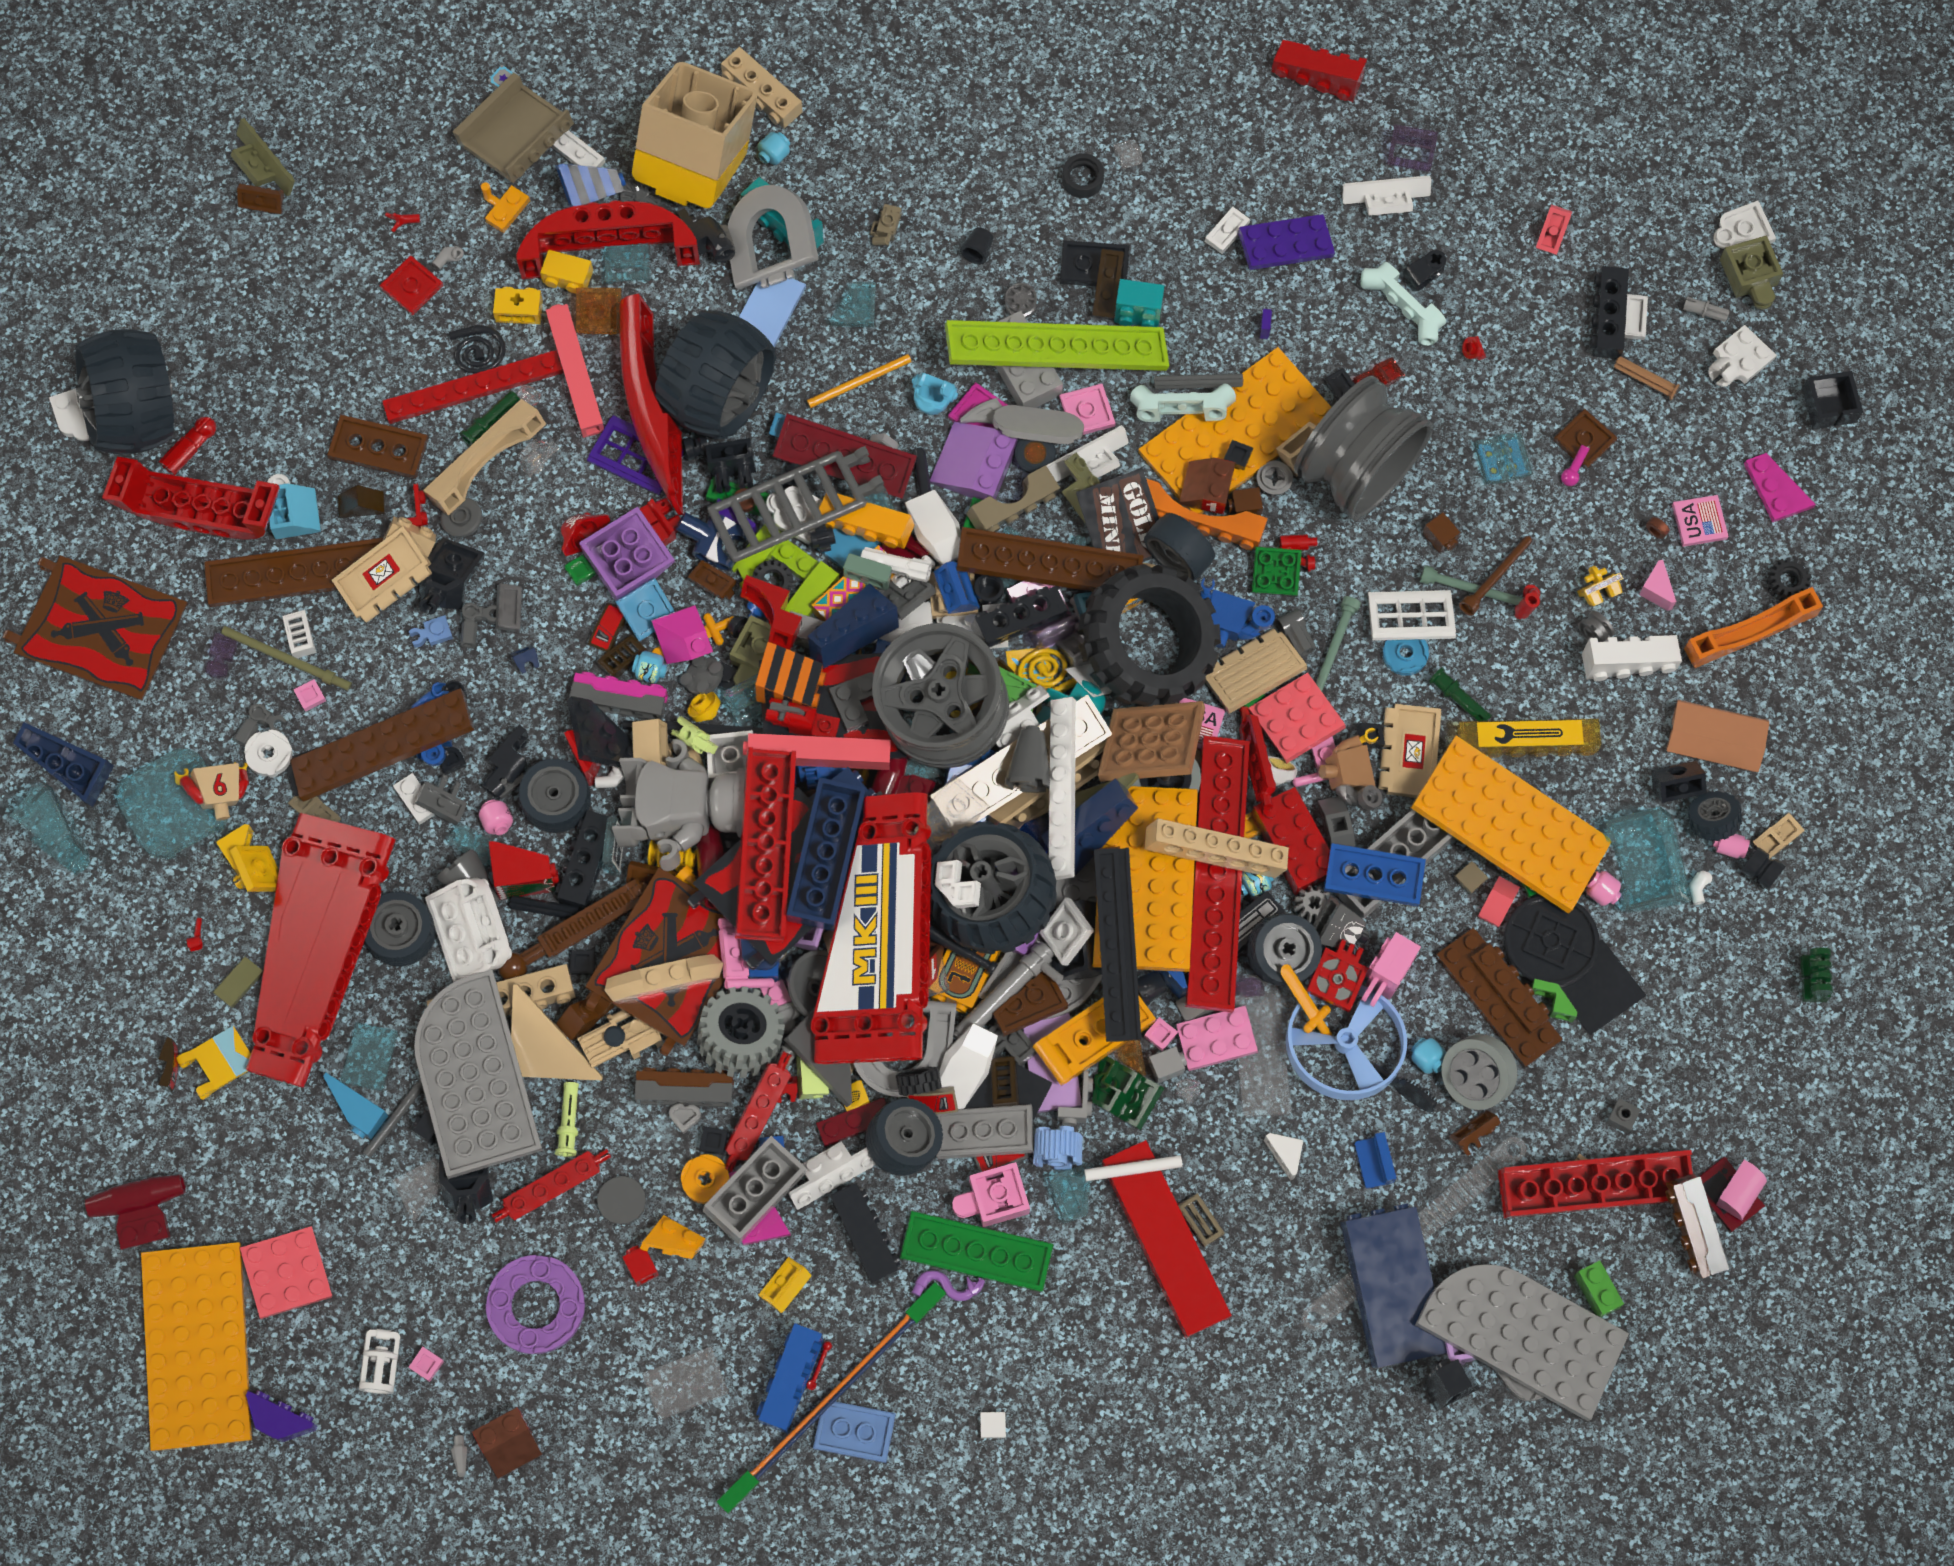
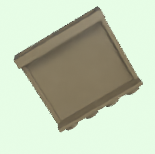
[452,72,574,183]

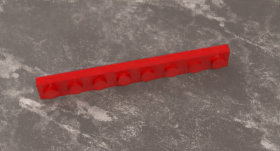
[382,350,563,424]

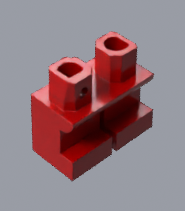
[629,498,681,546]

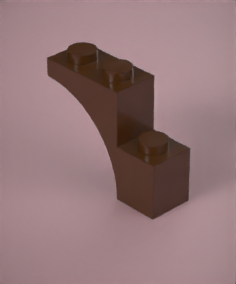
[556,991,615,1041]

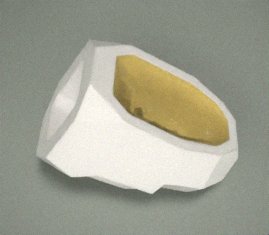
[1268,756,1297,786]

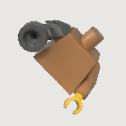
[1318,728,1382,810]

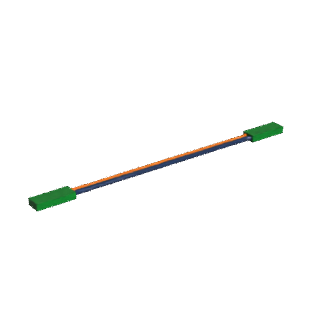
[717,1282,946,1514]

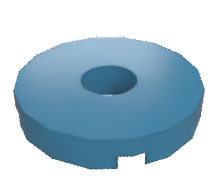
[1382,639,1429,676]

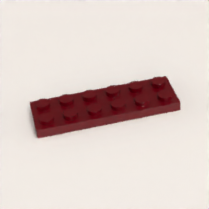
[773,413,917,500]

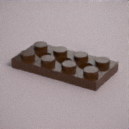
[327,414,429,479]

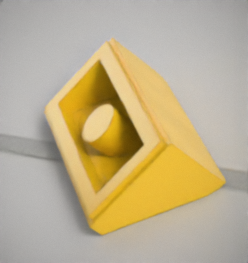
[758,1257,811,1313]

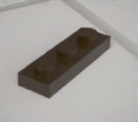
[1092,249,1124,320]

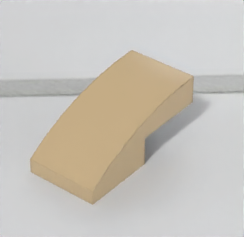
[1753,813,1805,859]

